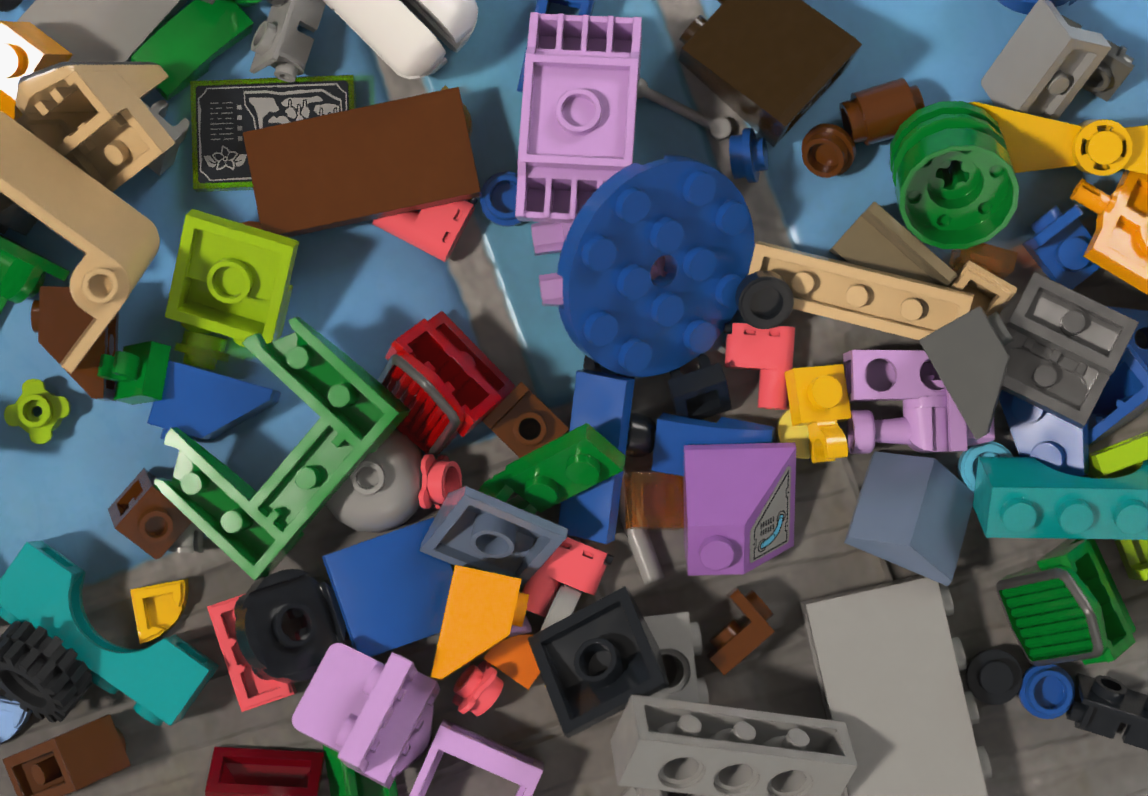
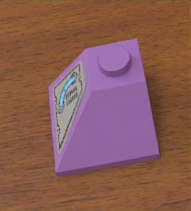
[684,442,796,576]

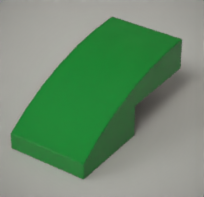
[131,0,254,101]

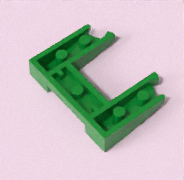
[153,317,411,581]

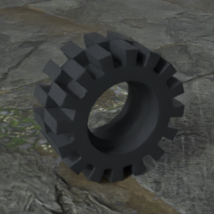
[0,621,93,723]

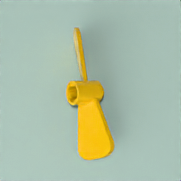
[969,102,1148,176]

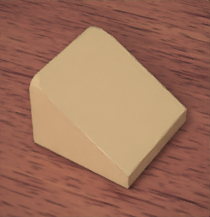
[947,260,1017,316]

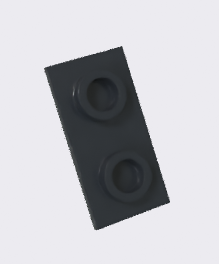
[1066,673,1148,750]

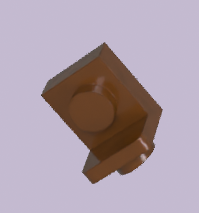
[108,468,192,559]
[707,588,775,676]

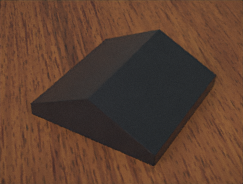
[527,586,669,738]

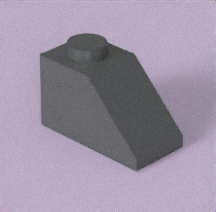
[919,306,1014,440]

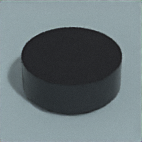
[735,270,794,329]

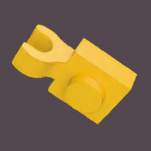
[784,364,852,463]

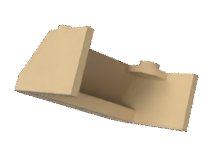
[0,111,160,373]

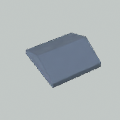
[844,451,974,586]
[420,486,568,591]

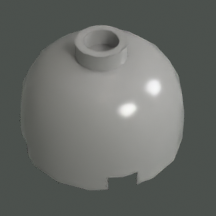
[325,429,424,533]

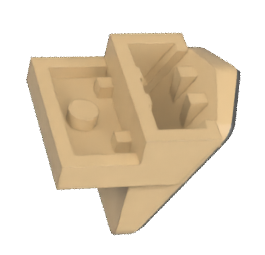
[16,62,175,192]

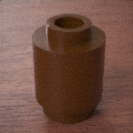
[839,78,925,146]

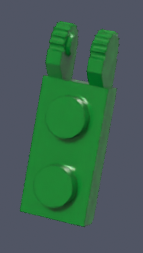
[478,423,626,515]

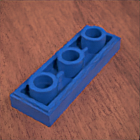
[558,369,635,544]

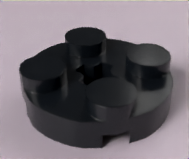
[234,569,346,683]

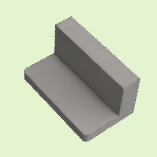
[981,0,1112,121]

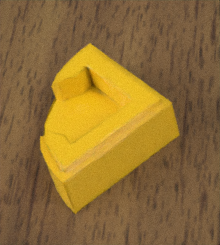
[130,578,189,644]

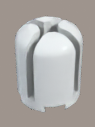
[323,0,478,79]

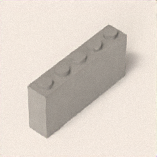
[800,575,992,796]

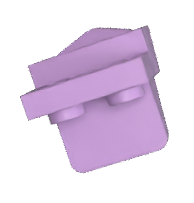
[292,643,441,789]

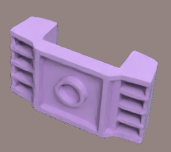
[515,12,642,224]

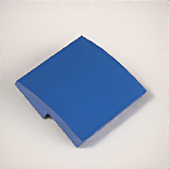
[322,517,453,657]

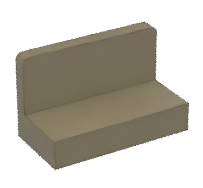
[829,202,958,287]

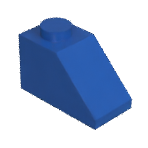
[147,360,281,440]

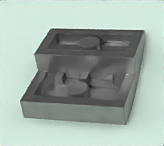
[1001,272,1139,429]

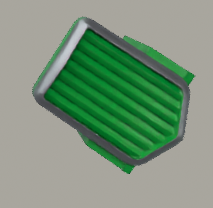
[996,539,1136,666]

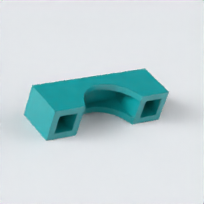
[973,457,1148,540]
[0,541,219,726]

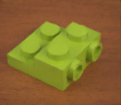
[165,209,299,347]

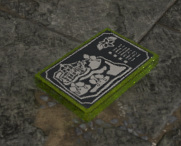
[190,75,356,192]

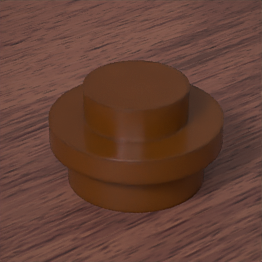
[801,123,856,178]

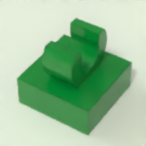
[97,341,171,405]

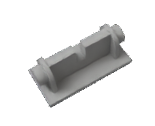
[249,0,326,82]

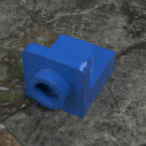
[1022,204,1101,290]

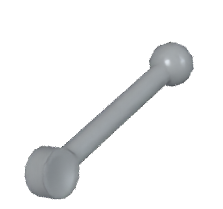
[637,78,732,141]

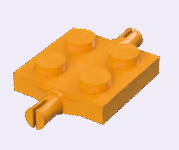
[1070,170,1148,295]

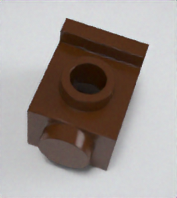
[482,382,569,458]

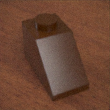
[31,286,119,401]
[2,714,131,796]

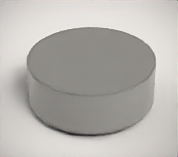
[540,584,583,631]

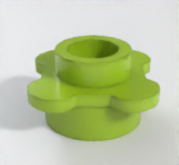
[4,379,71,444]

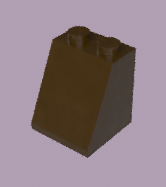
[679,0,862,147]

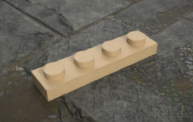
[748,241,974,340]

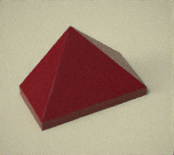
[205,747,325,796]

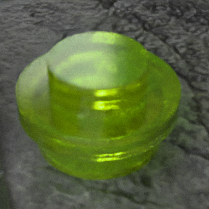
[174,330,230,370]

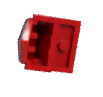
[377,311,516,456]

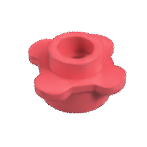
[418,454,462,509]
[452,660,504,716]

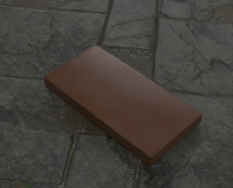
[243,87,482,237]

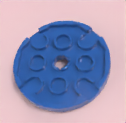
[557,155,755,377]

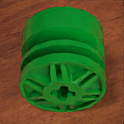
[889,101,1019,249]

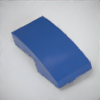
[651,413,775,476]

